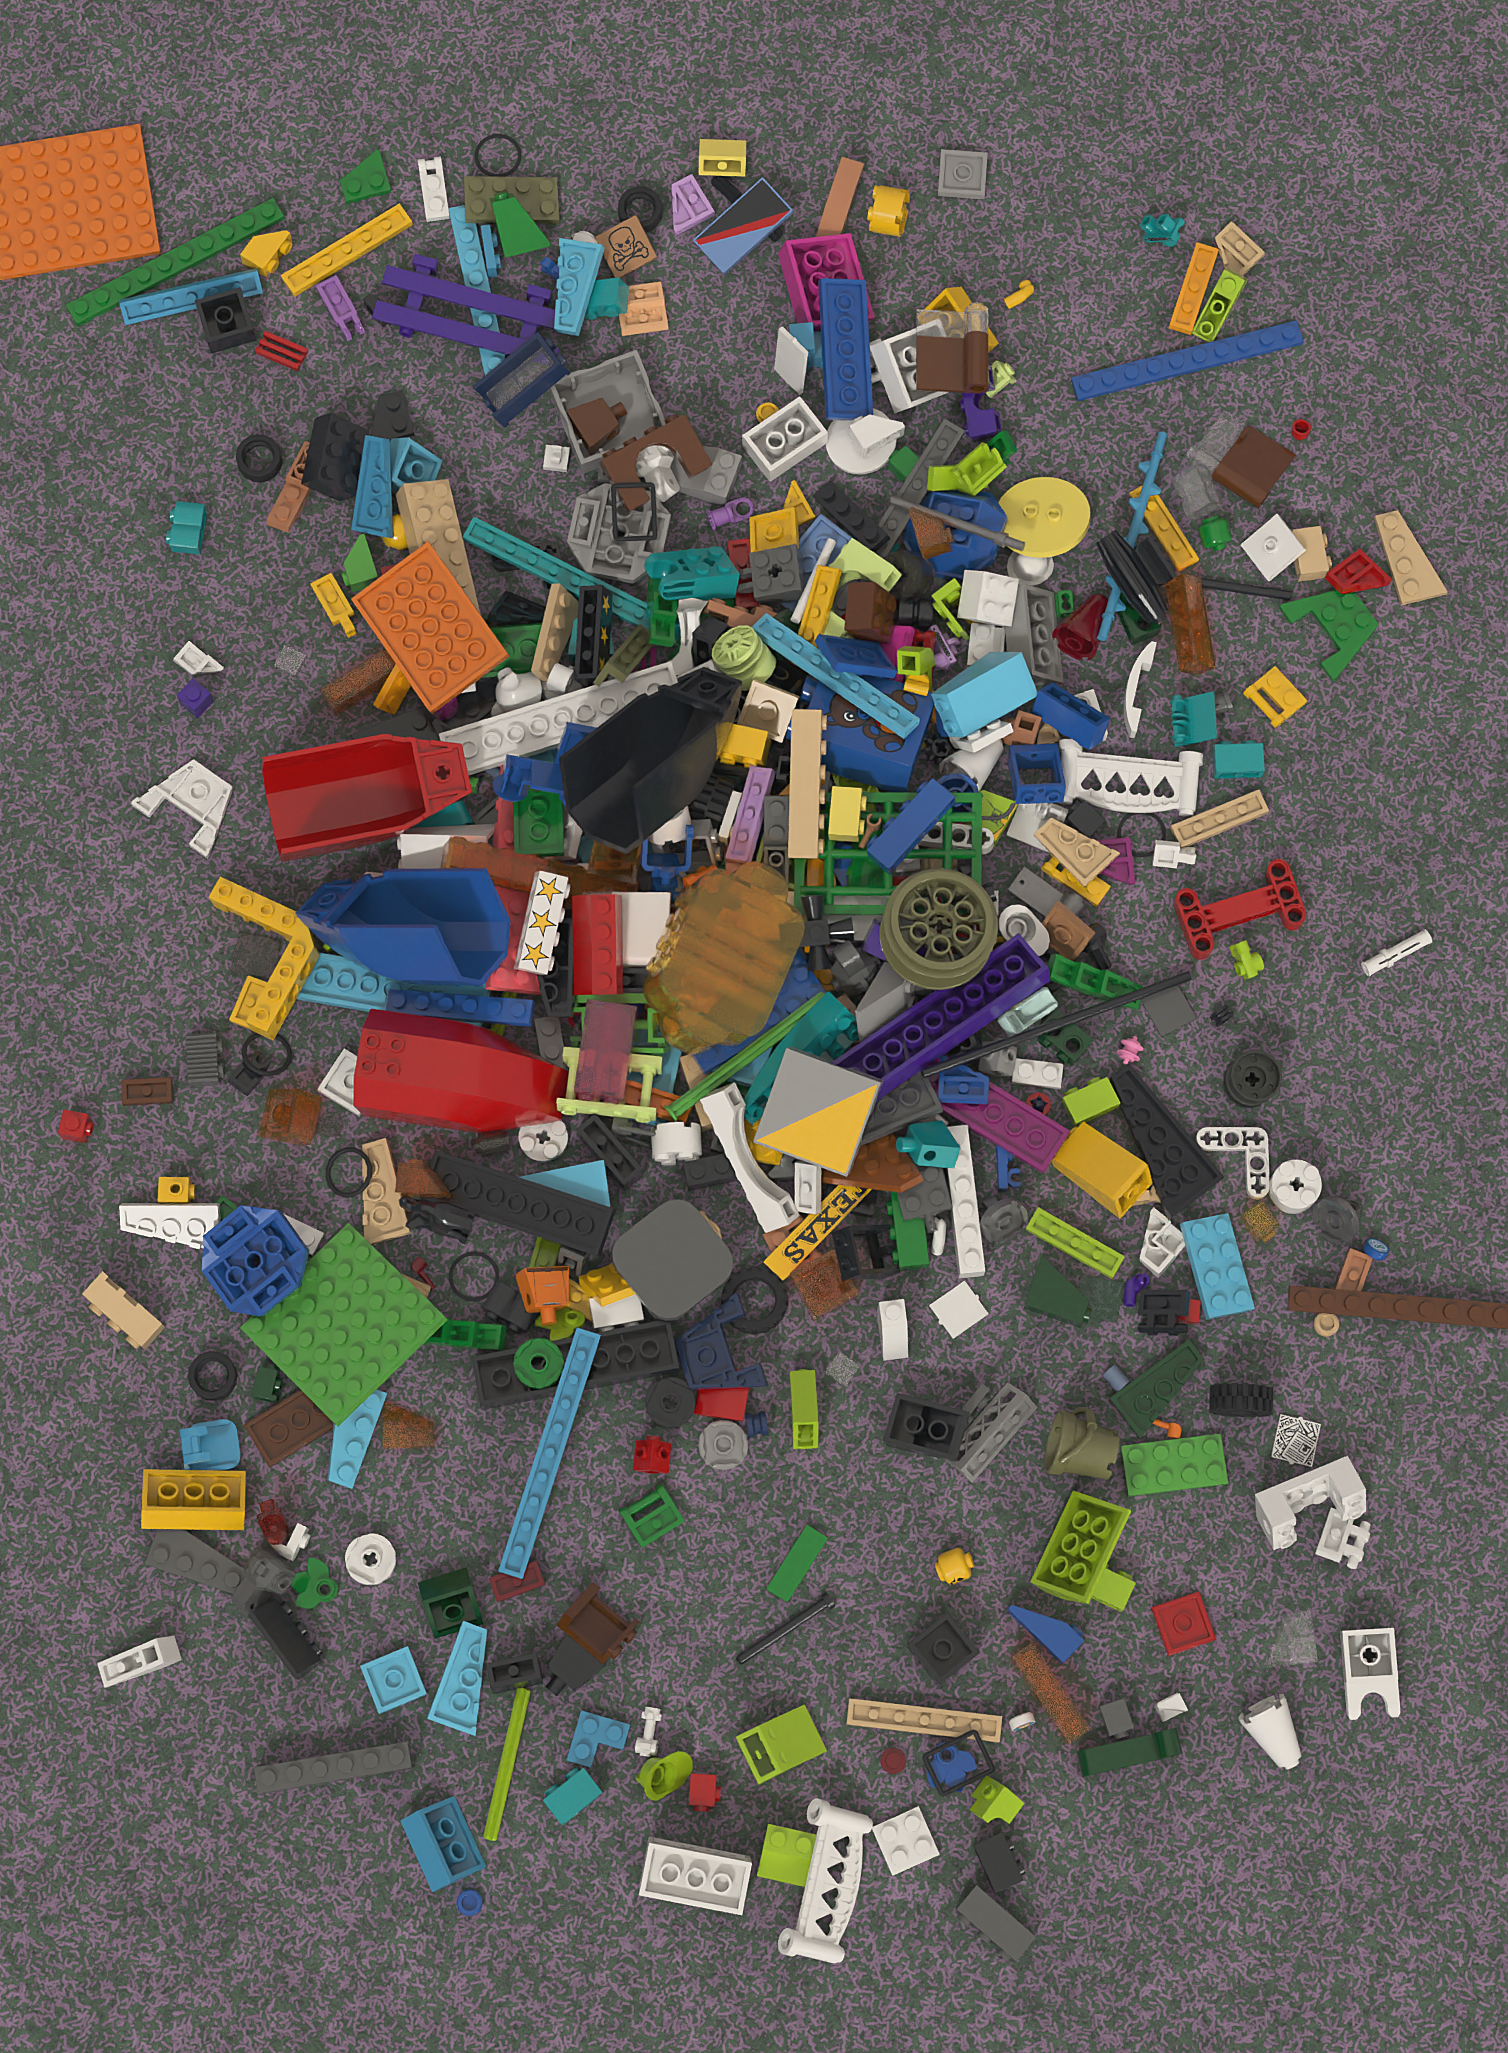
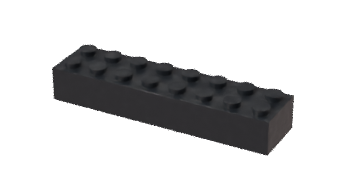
[471,1320,679,1410]

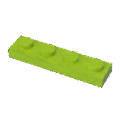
[1025,1207,1125,1279]

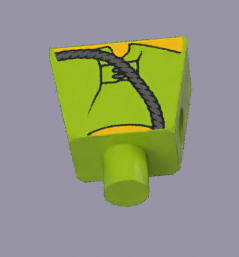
[964,790,1018,847]

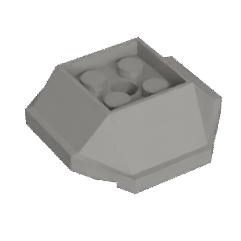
[567,483,671,583]

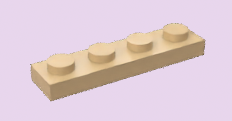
[1170,790,1269,849]

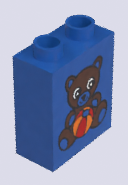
[786,673,934,793]

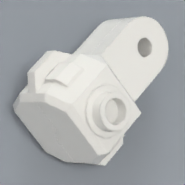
[636,446,680,502]
[540,663,584,701]

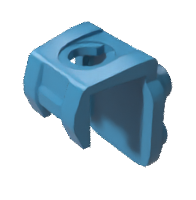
[179,1419,241,1471]

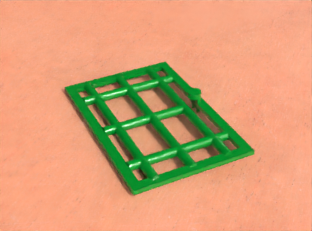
[794,792,983,916]

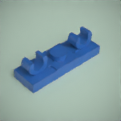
[996,1145,1021,1193]

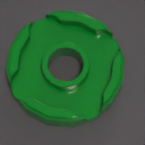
[513,1338,564,1389]

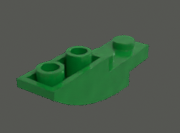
[647,575,677,647]

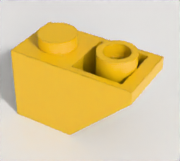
[240,230,293,278]

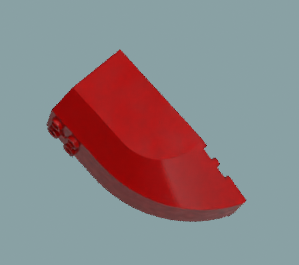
[261,734,472,862]
[353,1008,569,1134]

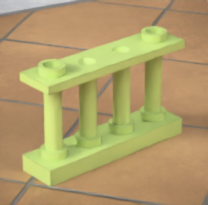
[556,1047,663,1123]

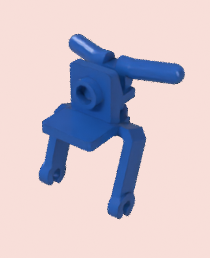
[640,825,700,906]

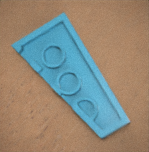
[554,238,605,336]
[427,1621,487,1736]

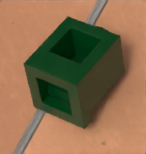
[251,1364,283,1404]

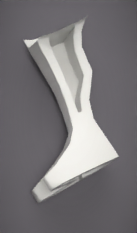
[666,598,708,675]

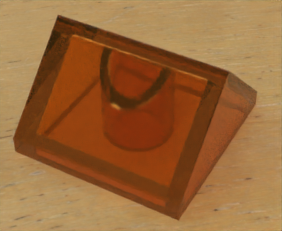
[587,840,641,885]

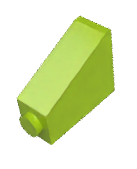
[790,1369,818,1449]

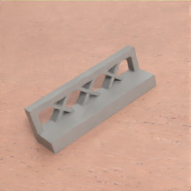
[944,1382,1037,1483]

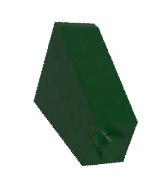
[1024,1258,1092,1328]

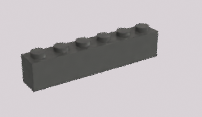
[254,1741,414,1795]

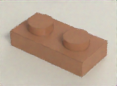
[1334,1248,1373,1291]

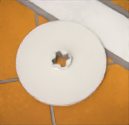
[826,408,897,474]

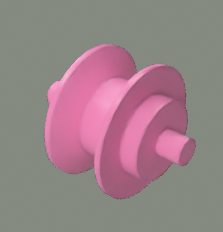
[1117,1036,1144,1065]

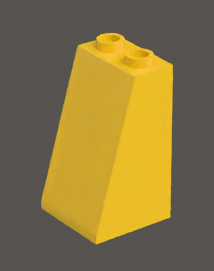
[1052,1122,1153,1219]

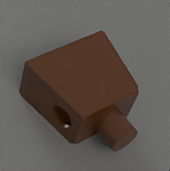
[567,398,627,456]

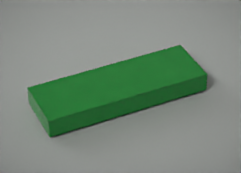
[766,1525,828,1603]

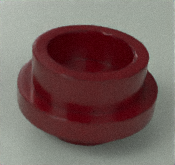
[880,1748,906,1774]

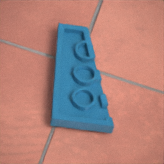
[351,435,393,538]

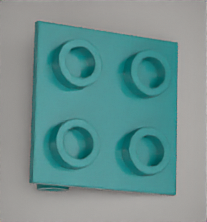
[1170,691,1217,747]

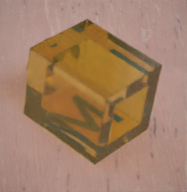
[1239,1201,1280,1243]

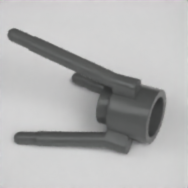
[611,1117,656,1149]

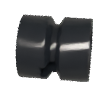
[898,597,933,629]

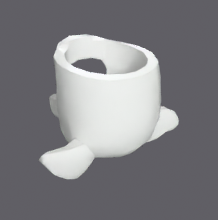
[491,668,542,717]

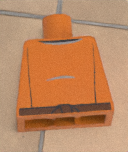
[515,1266,569,1326]

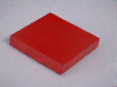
[1151,1591,1216,1656]

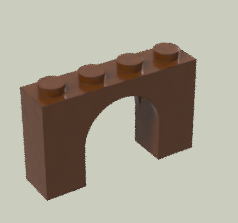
[599,413,713,513]

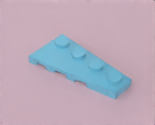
[327,1389,387,1489]

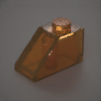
[908,507,954,560]
[395,1159,451,1198]

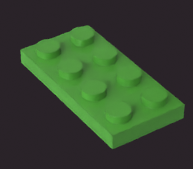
[1120,1434,1228,1497]

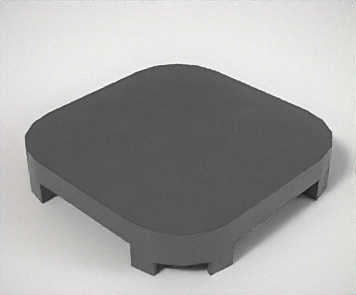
[612,1199,733,1321]

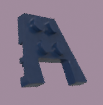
[675,1293,768,1390]

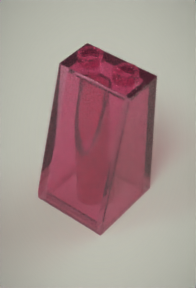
[574,999,639,1105]

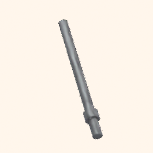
[890,496,1025,551]

